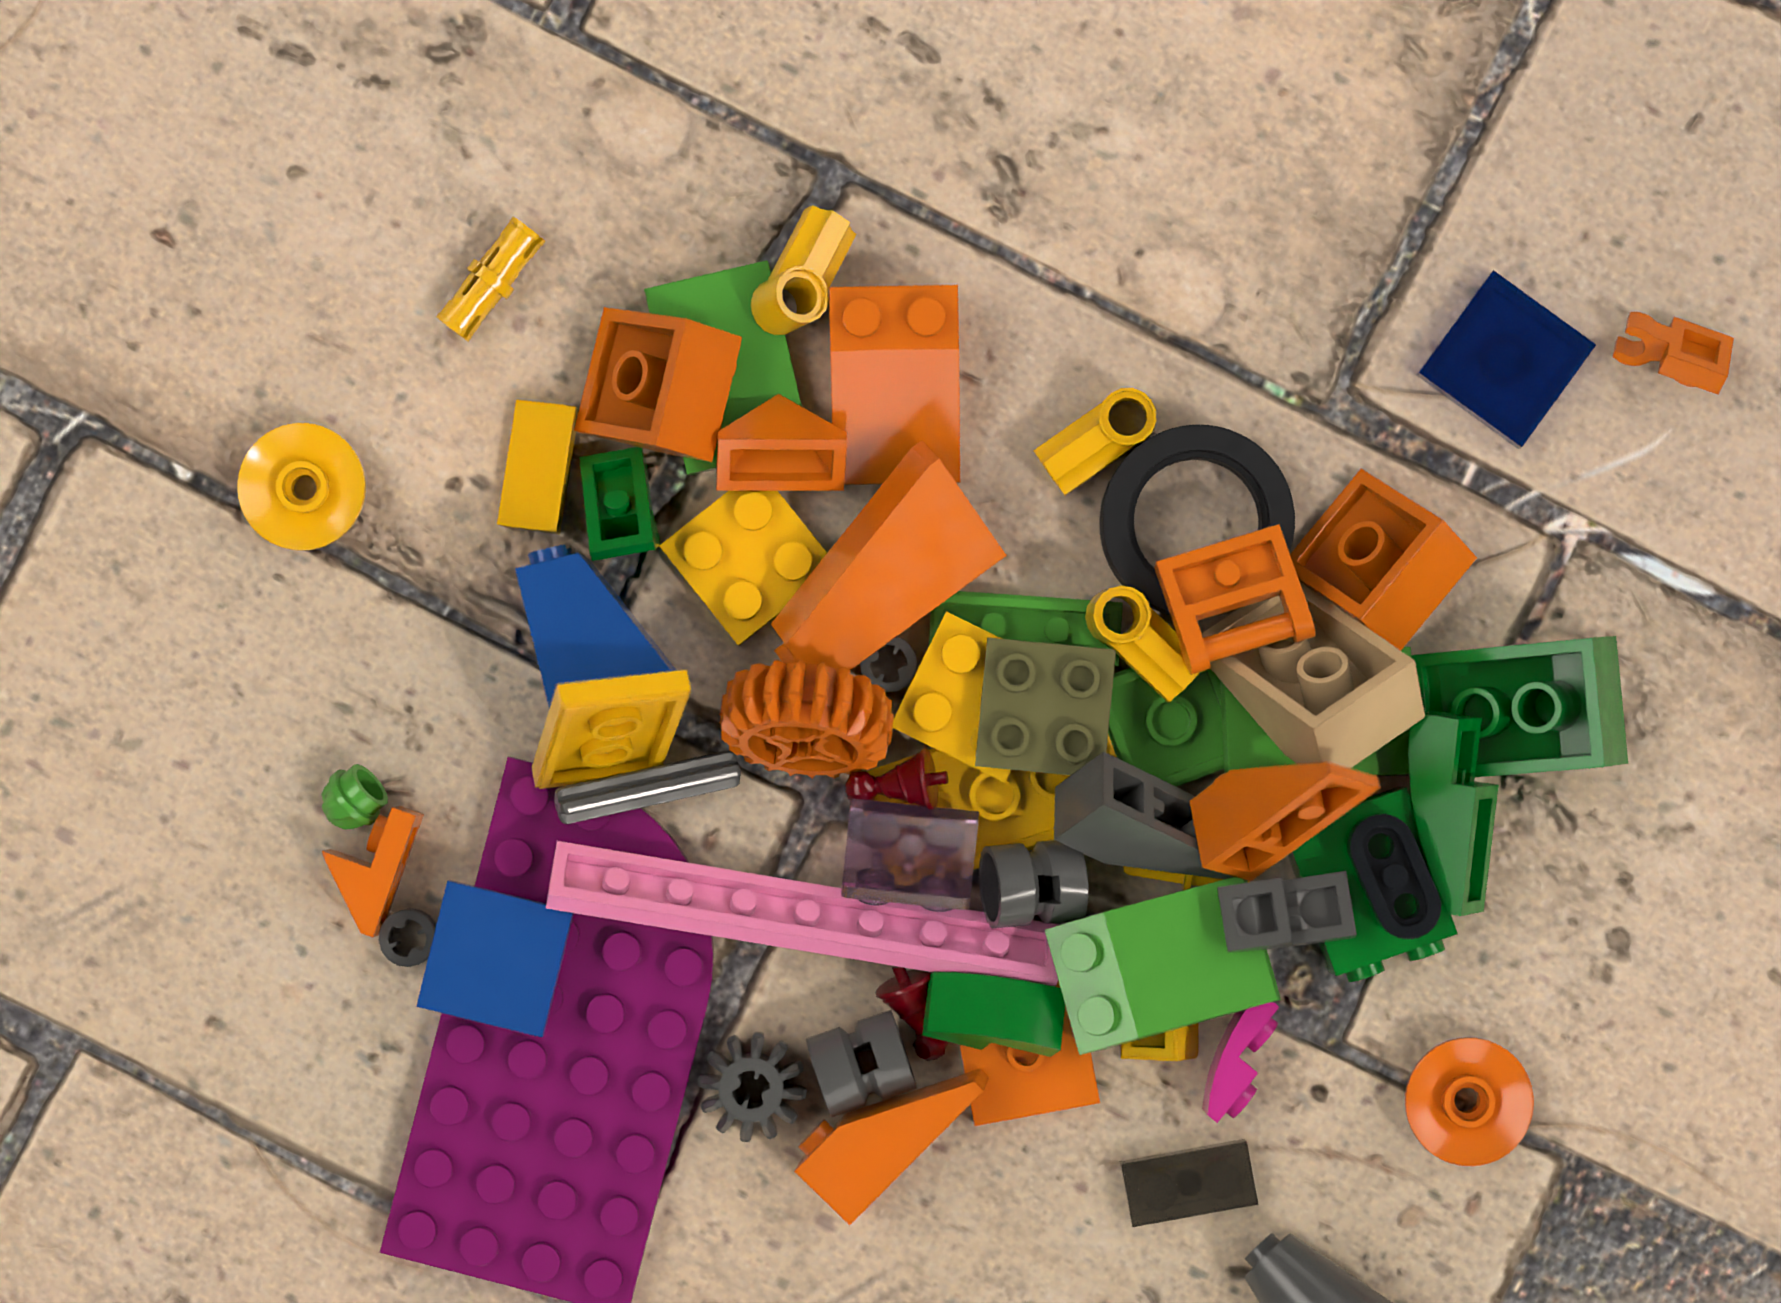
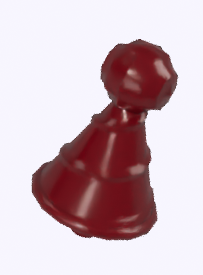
[845,748,948,812]
[875,966,948,1061]

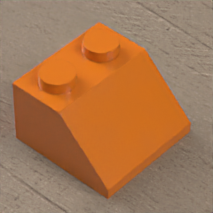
[574,307,743,462]
[1290,469,1477,651]

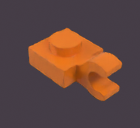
[1613,312,1734,395]

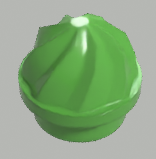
[321,764,388,830]

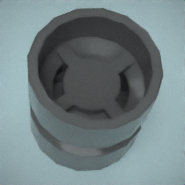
[979,840,1088,928]
[806,1010,917,1117]

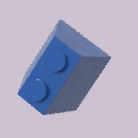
[515,545,677,709]

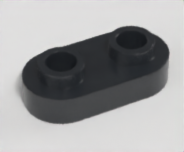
[1347,814,1441,939]

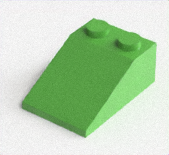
[1045,877,1281,1055]

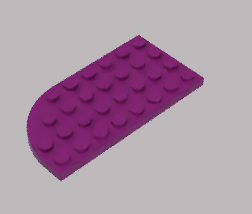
[379,757,714,1303]

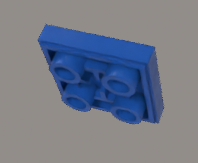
[416,880,574,1037]

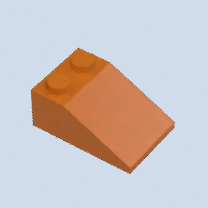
[829,285,960,485]

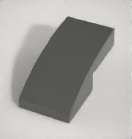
[1217,871,1357,953]

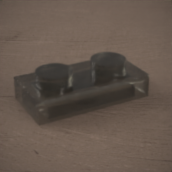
[1120,1139,1258,1227]

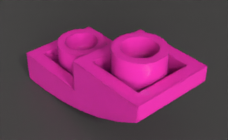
[1202,1002,1279,1123]

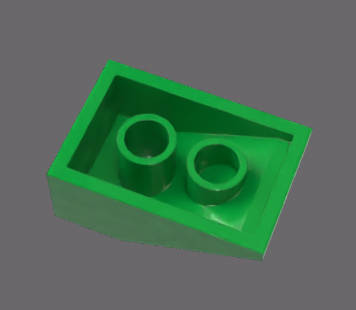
[1411,636,1628,778]

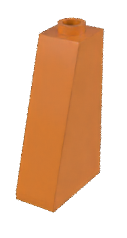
[771,440,1007,670]

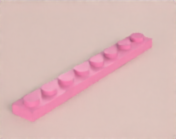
[546,841,1058,987]

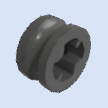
[860,637,917,693]
[378,908,436,967]

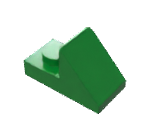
[579,447,660,561]

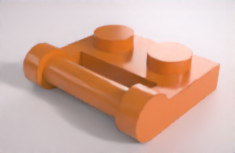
[1155,524,1315,675]

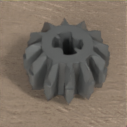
[697,1032,807,1142]

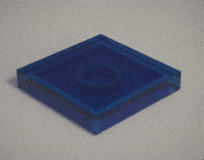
[1416,270,1596,449]

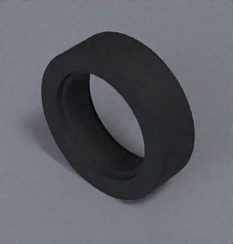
[1099,425,1295,617]

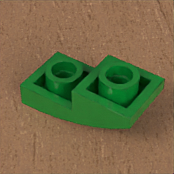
[922,972,1065,1057]

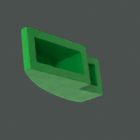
[1408,711,1499,916]

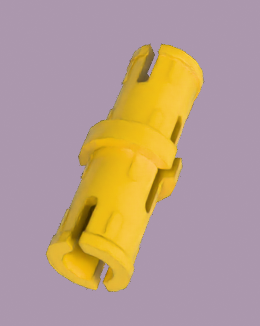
[436,216,546,342]

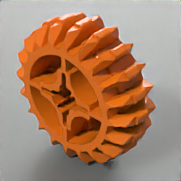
[719,659,894,779]

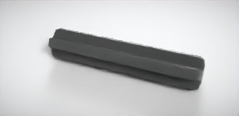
[554,750,741,824]

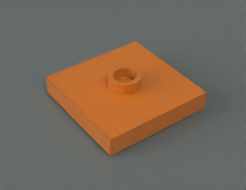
[960,981,1100,1126]

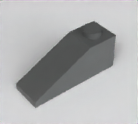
[1054,752,1249,881]

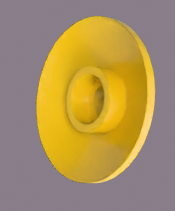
[237,423,366,551]

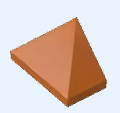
[716,394,847,491]

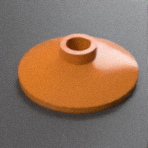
[1405,1037,1534,1166]

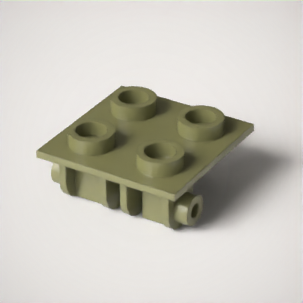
[975,637,1116,775]

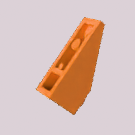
[1189,762,1380,881]
[794,1069,989,1225]

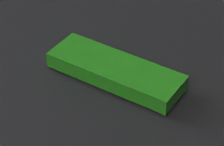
[928,591,1123,666]

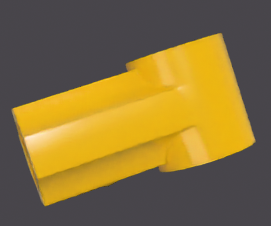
[751,205,857,335]
[1033,388,1156,496]
[1085,585,1200,703]

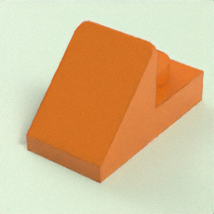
[322,806,424,937]

